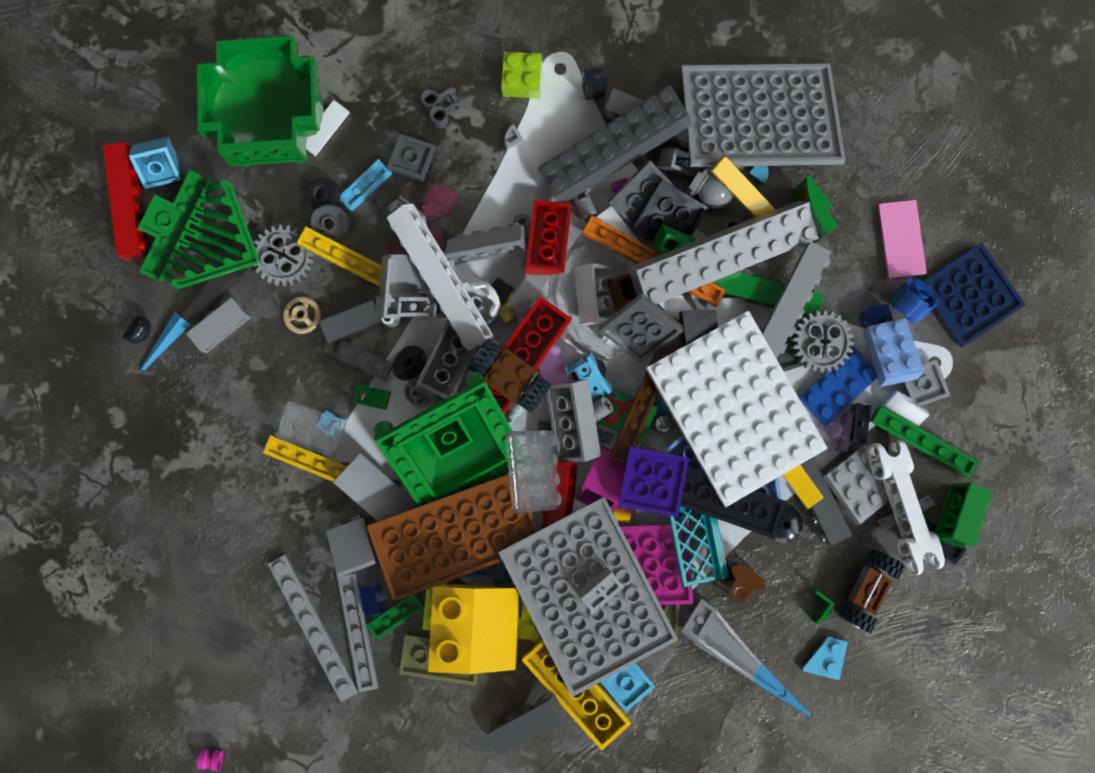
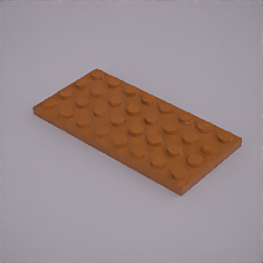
[367,471,538,601]

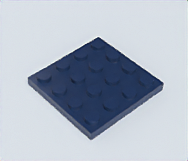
[923,242,1026,348]

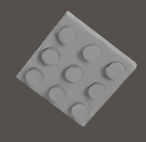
[823,444,889,525]

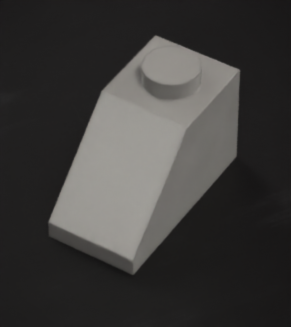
[658,148,703,178]

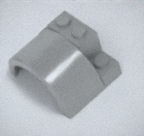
[375,254,454,318]

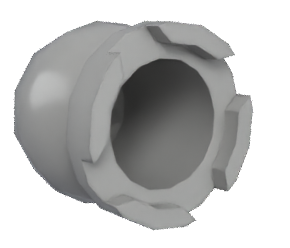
[686,167,734,209]

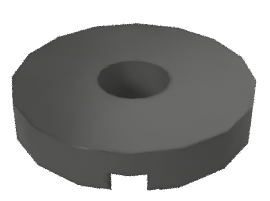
[310,204,349,241]

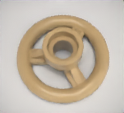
[283,296,321,334]

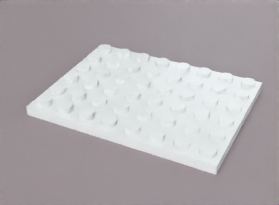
[646,311,828,507]

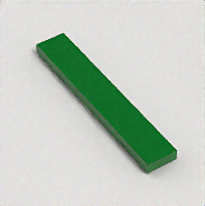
[869,405,979,478]

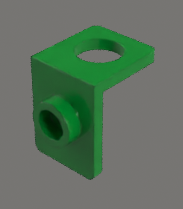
[353,384,391,410]
[811,588,834,625]

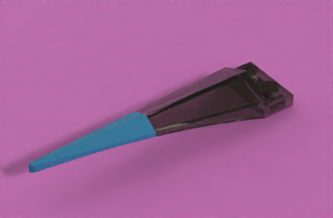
[141,239,253,370]

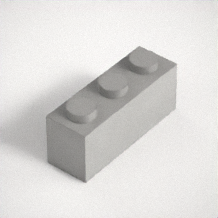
[186,297,251,353]

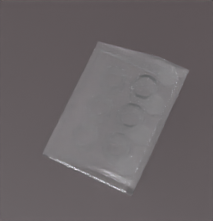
[506,430,561,513]

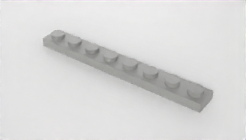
[268,554,358,702]

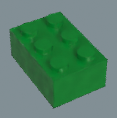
[935,482,993,547]

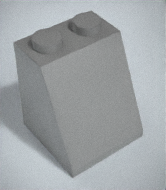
[326,515,379,577]

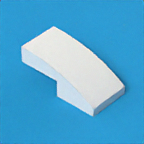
[883,391,929,426]

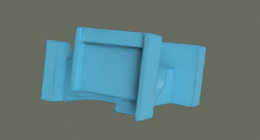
[564,352,612,399]

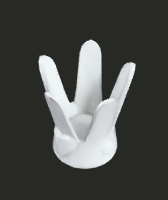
[685,295,708,310]

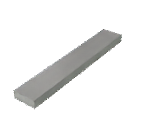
[507,213,587,317]
[337,572,378,692]

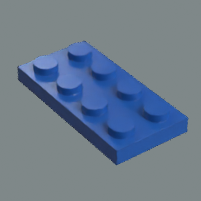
[799,347,877,427]

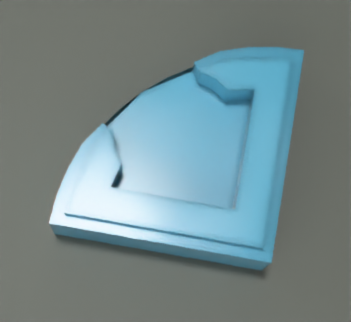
[749,166,769,185]

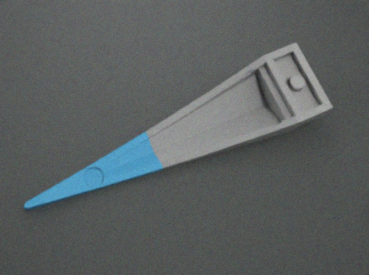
[680,599,811,715]

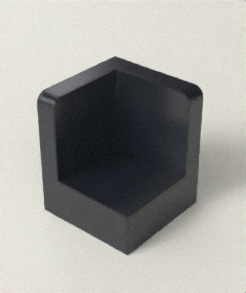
[491,277,515,305]

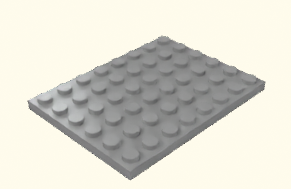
[681,64,846,167]
[498,497,678,697]

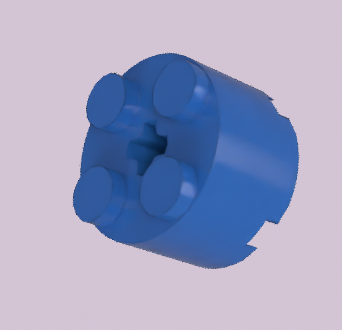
[891,278,939,324]

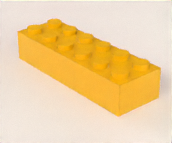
[522,638,631,750]

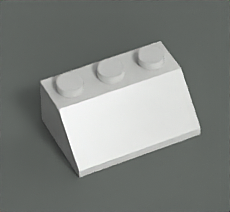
[574,263,617,325]

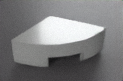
[504,124,523,151]

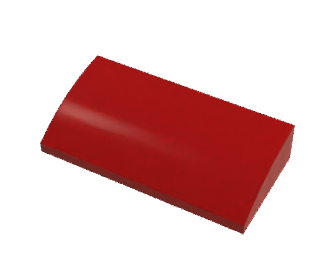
[525,199,572,275]

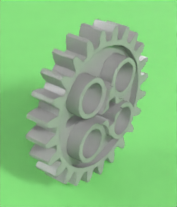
[253,225,314,287]
[790,310,854,373]

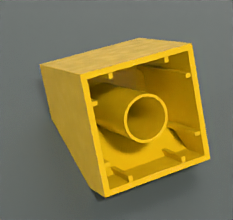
[428,583,520,674]

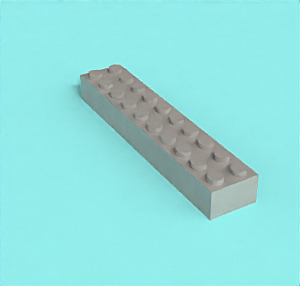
[628,201,819,304]

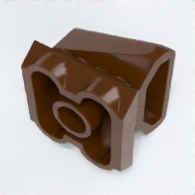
[713,558,767,603]

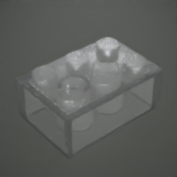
[275,401,347,456]

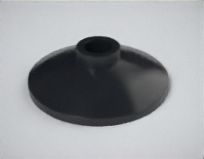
[393,345,426,381]
[771,505,803,543]

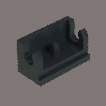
[581,67,608,100]
[847,403,872,444]

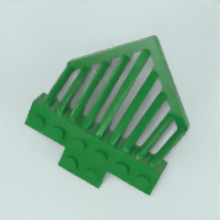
[138,170,259,289]

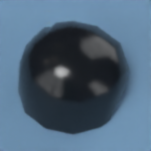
[123,315,151,344]

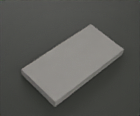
[333,453,418,521]

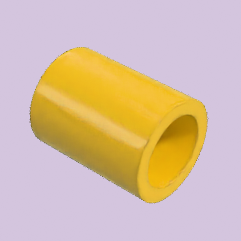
[613,508,631,525]

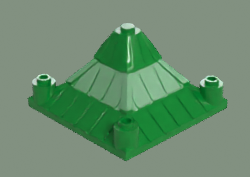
[373,372,530,506]

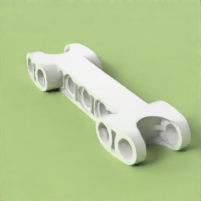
[867,439,945,576]

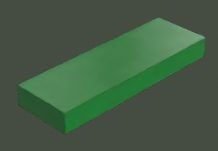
[366,593,425,641]

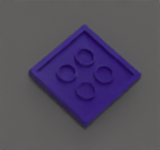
[618,446,689,517]

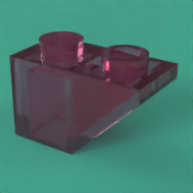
[421,183,458,224]

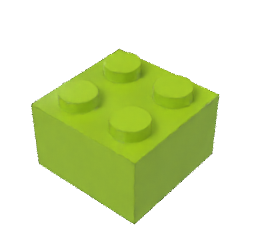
[501,52,543,99]

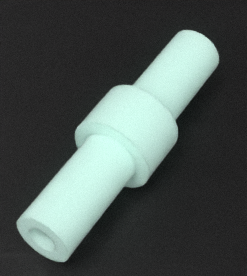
[506,404,524,426]

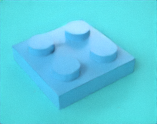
[601,663,655,713]

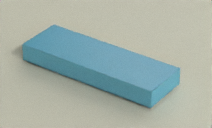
[340,159,392,212]

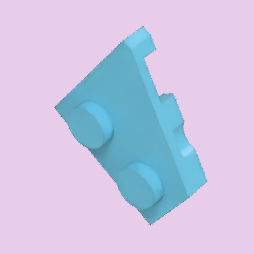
[801,636,848,680]

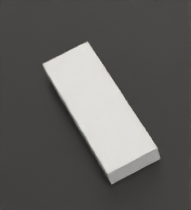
[306,100,349,157]

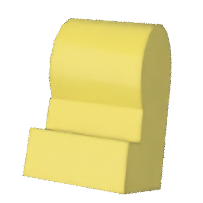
[497,293,518,325]

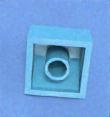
[129,137,182,189]

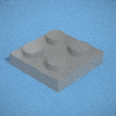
[902,359,951,406]

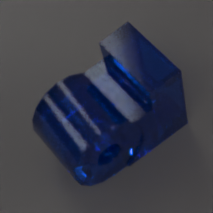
[859,303,894,327]
[360,586,383,618]

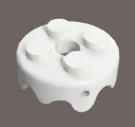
[462,279,500,325]

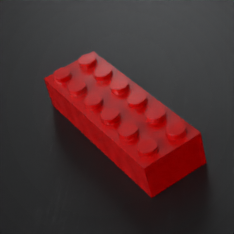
[483,296,572,416]

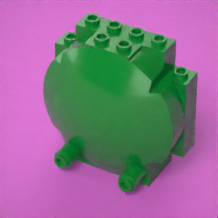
[197,35,323,167]

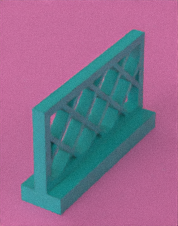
[668,506,729,587]

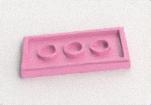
[877,200,927,279]

